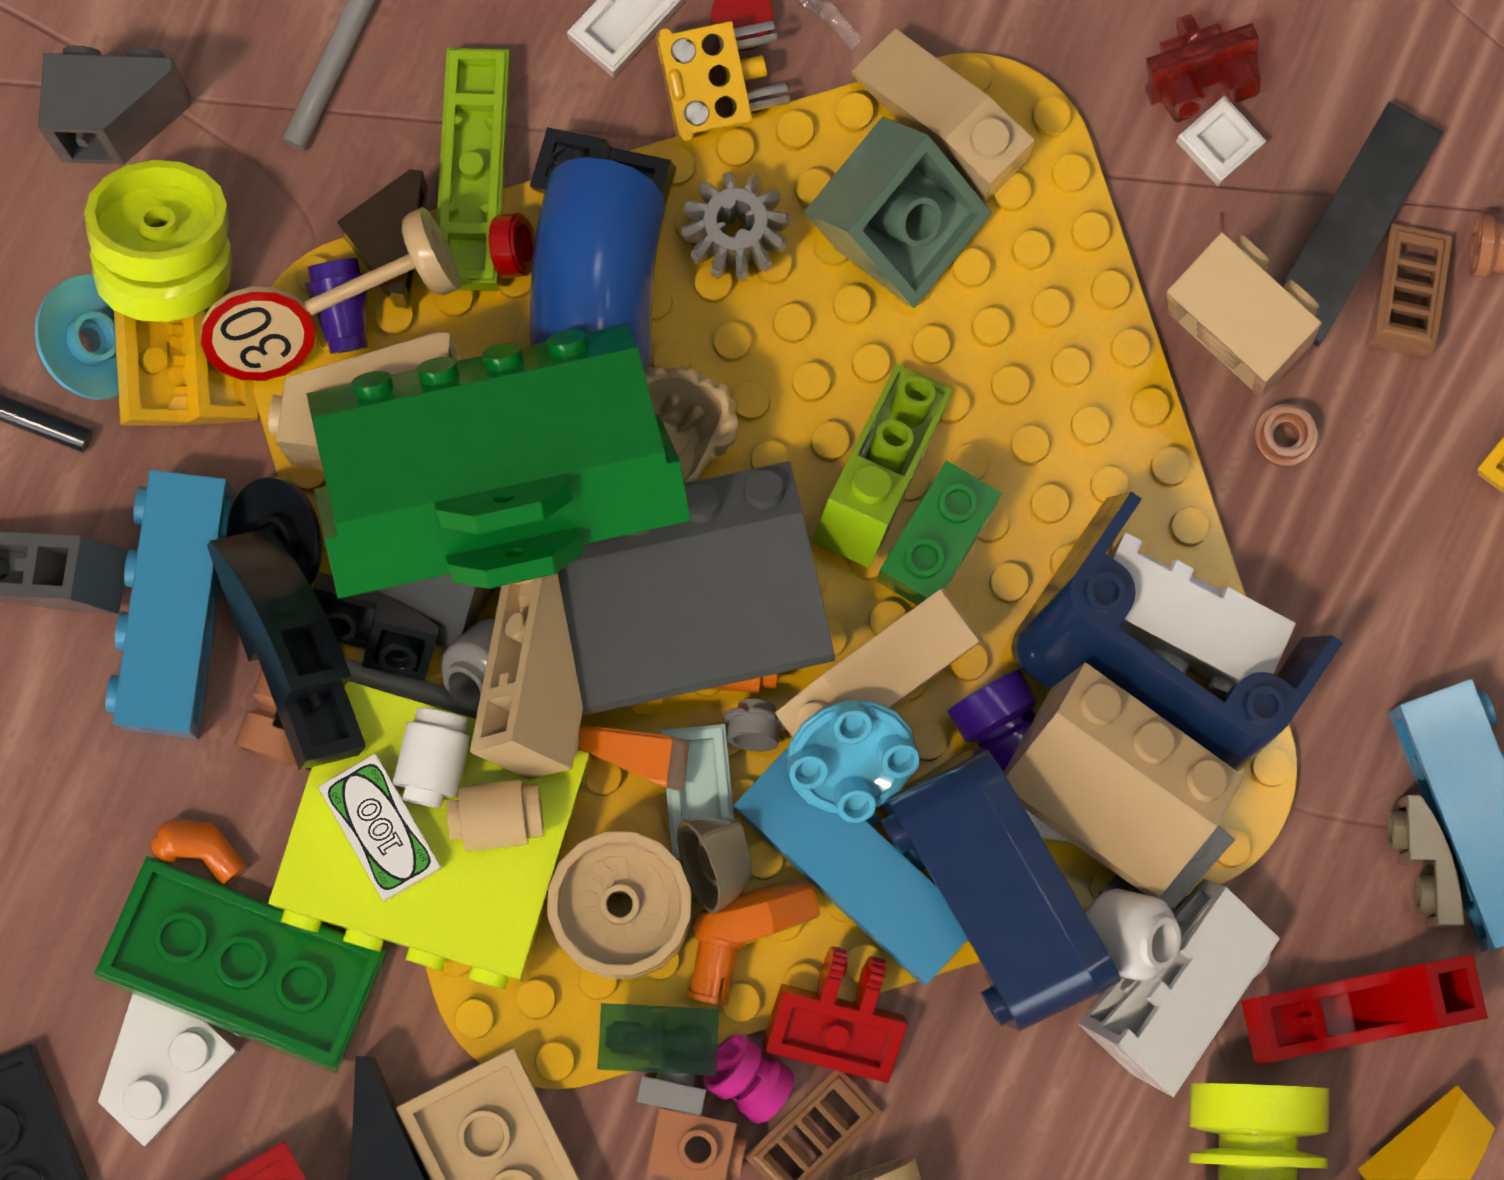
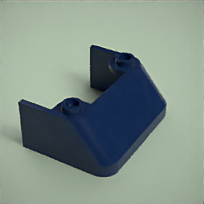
[1012,491,1343,772]
[879,748,1121,1031]

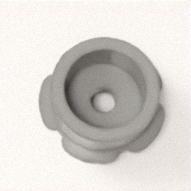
[724,699,786,752]

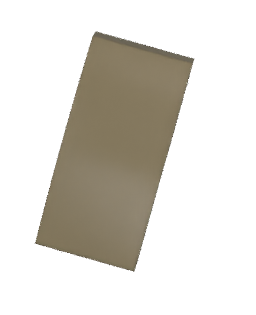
[1386,795,1464,929]

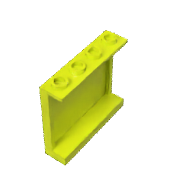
[268,681,592,990]

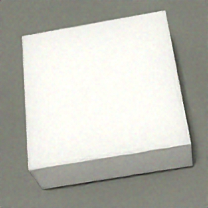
[1176,96,1266,186]

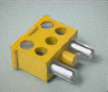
[655,21,790,141]

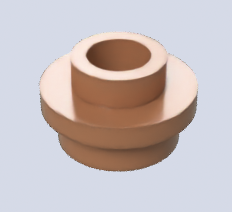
[1254,404,1318,467]

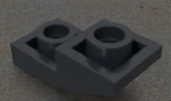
[313,571,439,680]

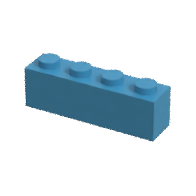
[105,470,235,739]
[1388,679,1504,952]
[733,748,968,987]

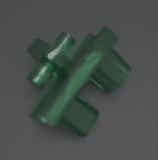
[597,1003,719,1076]

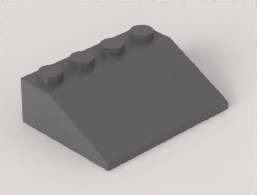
[558,461,835,716]

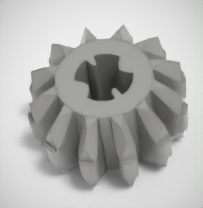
[682,171,789,282]

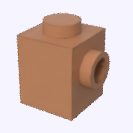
[646,1108,747,1180]

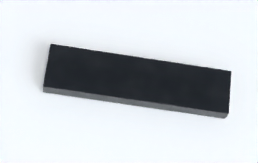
[1282,102,1443,347]

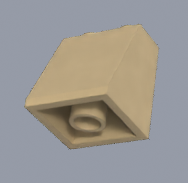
[268,332,460,469]

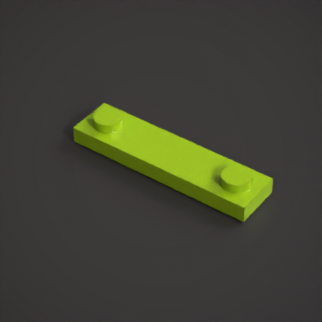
[436,48,511,291]

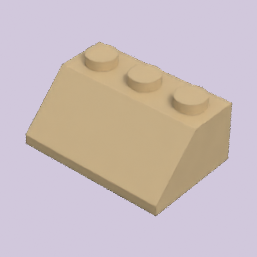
[1004,662,1244,898]

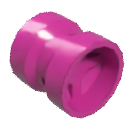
[702,1034,794,1124]

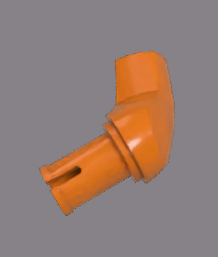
[687,879,820,1005]

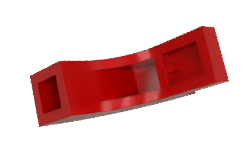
[1241,954,1488,1065]

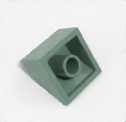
[804,116,992,308]

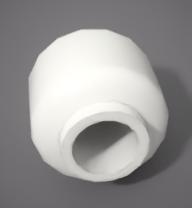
[1085,889,1181,982]

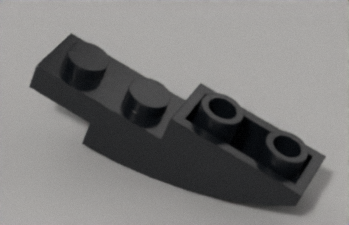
[207,528,366,770]

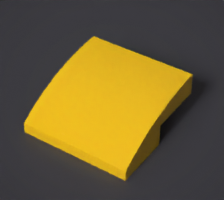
[114,294,258,426]

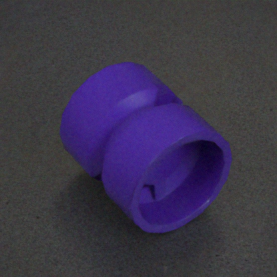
[947,669,1037,772]

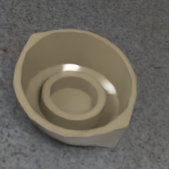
[677,817,751,914]

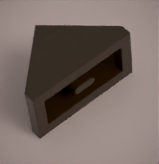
[337,169,428,309]

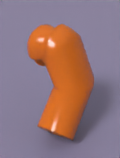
[151,818,248,886]

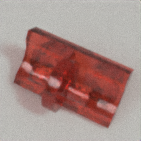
[1145,14,1261,123]

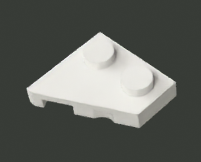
[98,994,239,1147]

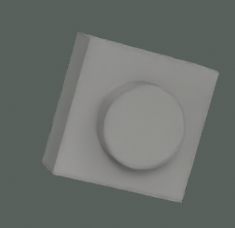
[636,1066,707,1116]

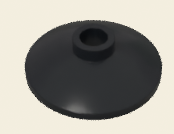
[227,477,322,586]

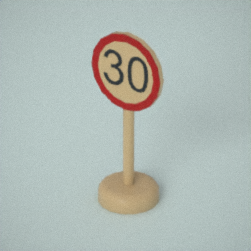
[200,207,461,381]

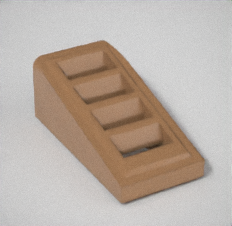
[1366,223,1453,358]
[744,1070,883,1180]

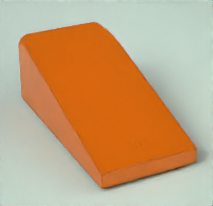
[578,725,690,791]

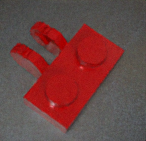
[762,946,908,1083]

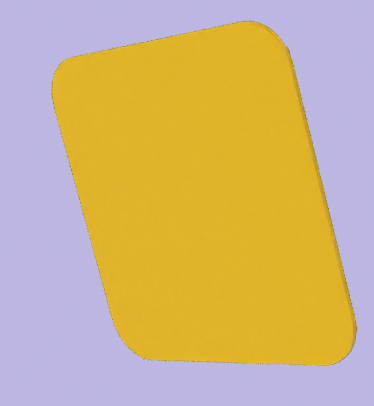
[253,53,1297,1089]

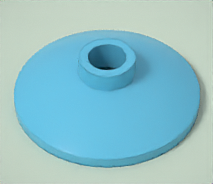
[35,274,119,400]

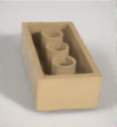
[1167,232,1322,399]

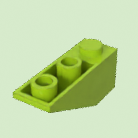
[812,363,954,568]

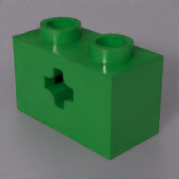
[877,460,1002,606]

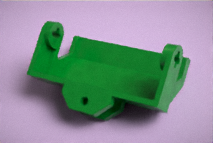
[306,324,691,599]

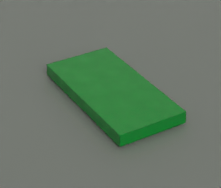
[94,856,387,1074]

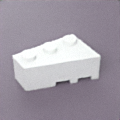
[1110,532,1296,698]
[1077,879,1280,1098]

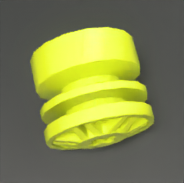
[1188,1083,1329,1180]

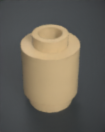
[447,779,544,852]

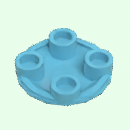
[786,700,920,823]

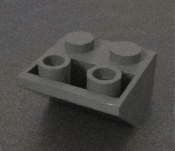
[38,46,191,164]

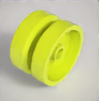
[84,160,233,322]

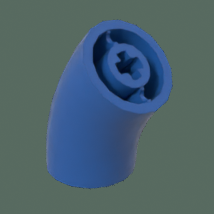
[529,157,666,368]

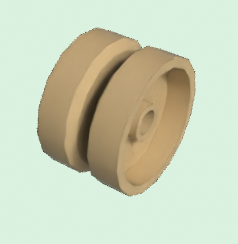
[547,832,692,979]

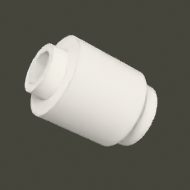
[392,707,471,808]

